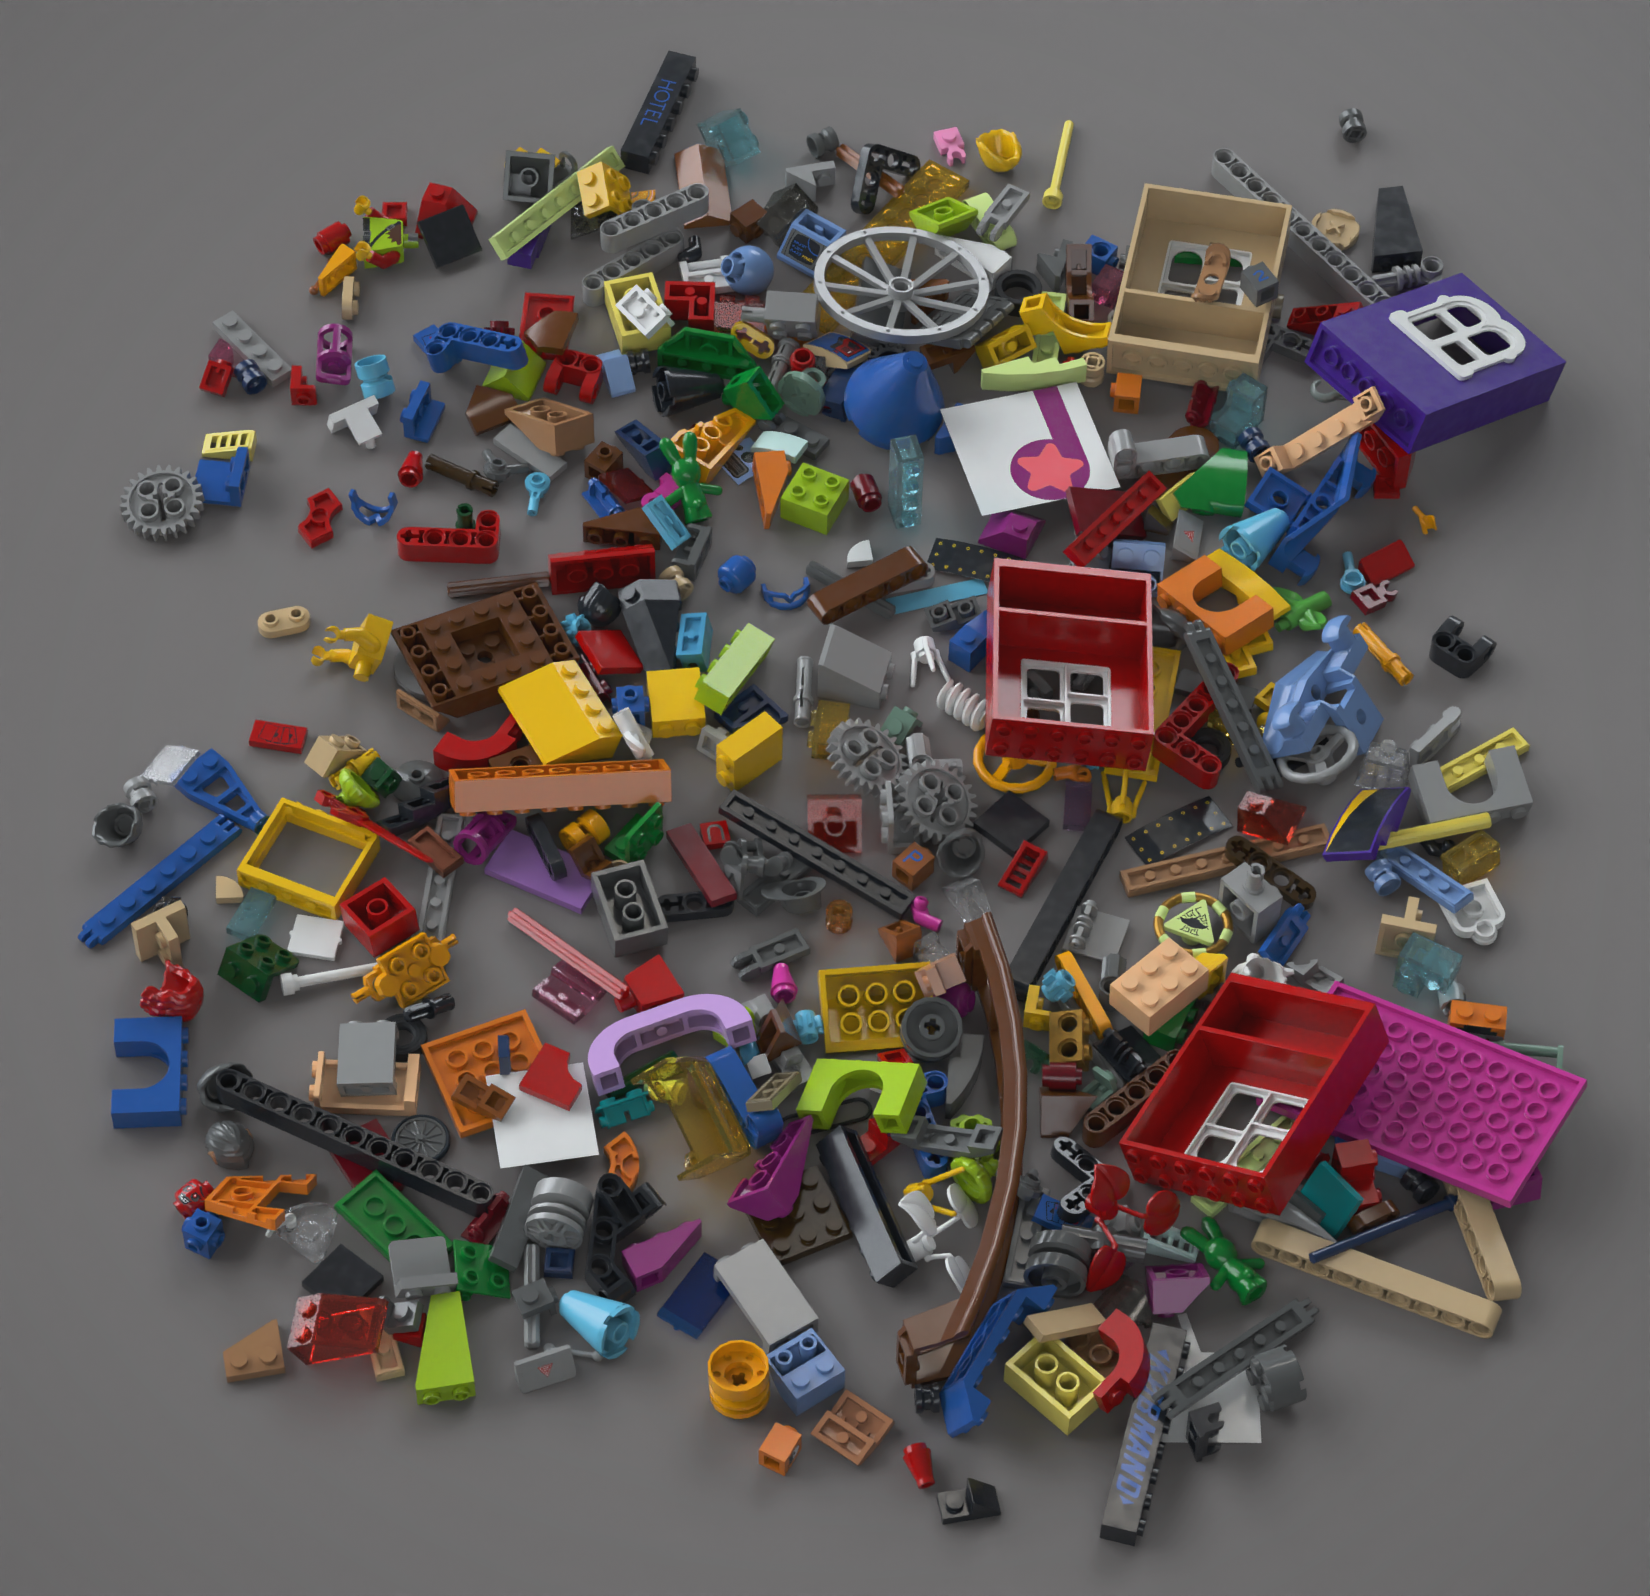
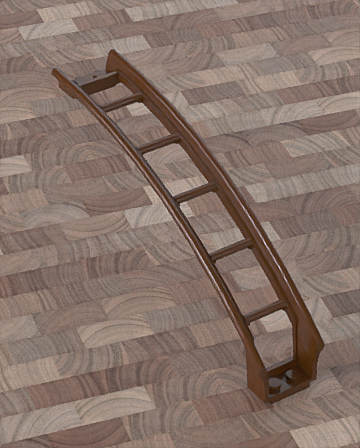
[896,912,1028,1389]

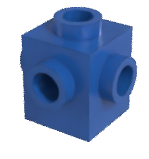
[611,685,650,726]
[181,1208,225,1259]

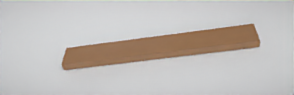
[1119,823,1330,898]

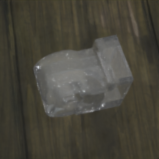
[913,931,951,963]

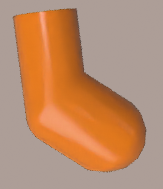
[1053,764,1092,784]

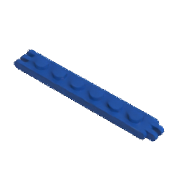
[78,814,242,949]

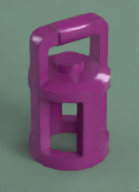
[316,323,353,385]
[453,811,517,865]

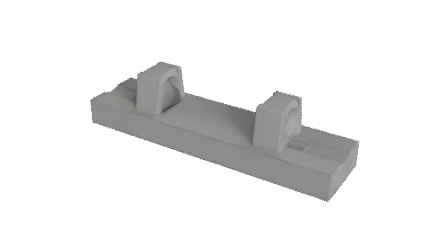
[741,994,812,1093]

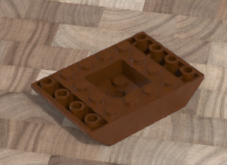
[391,582,580,718]

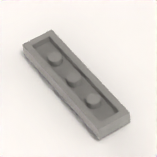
[212,310,291,388]

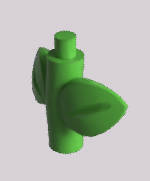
[1273,587,1332,632]

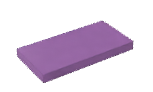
[484,830,593,914]

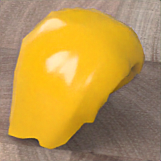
[976,129,1022,172]

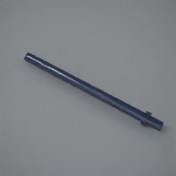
[1309,1194,1458,1264]

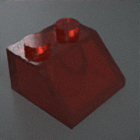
[807,794,862,853]

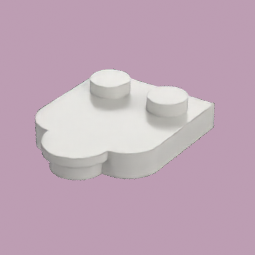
[1438,878,1505,945]

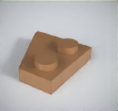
[223,1319,285,1383]

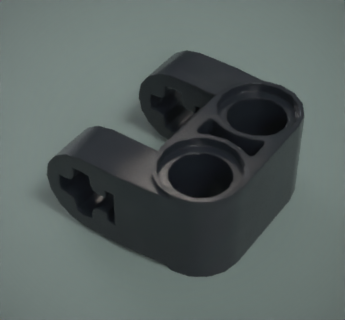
[1429,615,1497,678]

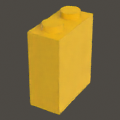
[646,667,706,738]
[716,711,783,791]

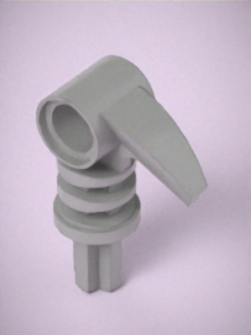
[1371,256,1443,291]

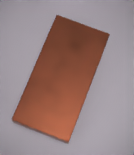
[407,825,464,879]

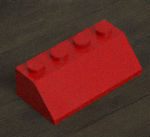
[548,544,656,595]

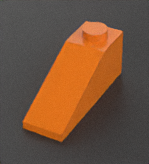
[752,450,792,529]

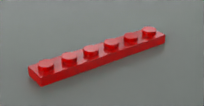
[1063,470,1167,567]

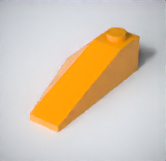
[670,408,757,484]

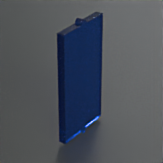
[657,1252,730,1339]

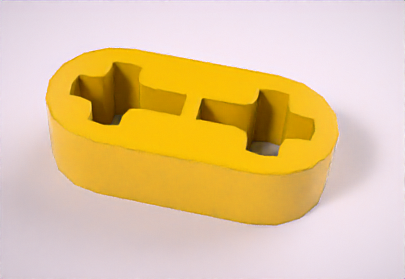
[731,321,775,359]

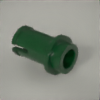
[455,503,476,529]

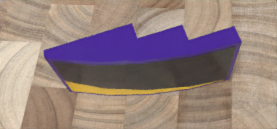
[1322,787,1411,862]

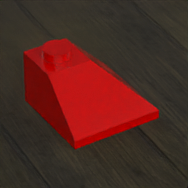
[415,182,478,239]

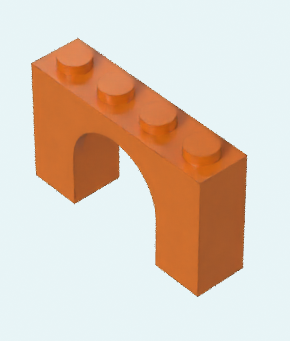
[1157,555,1274,656]

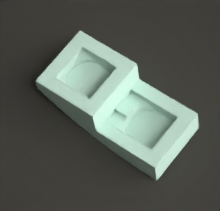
[751,431,808,464]

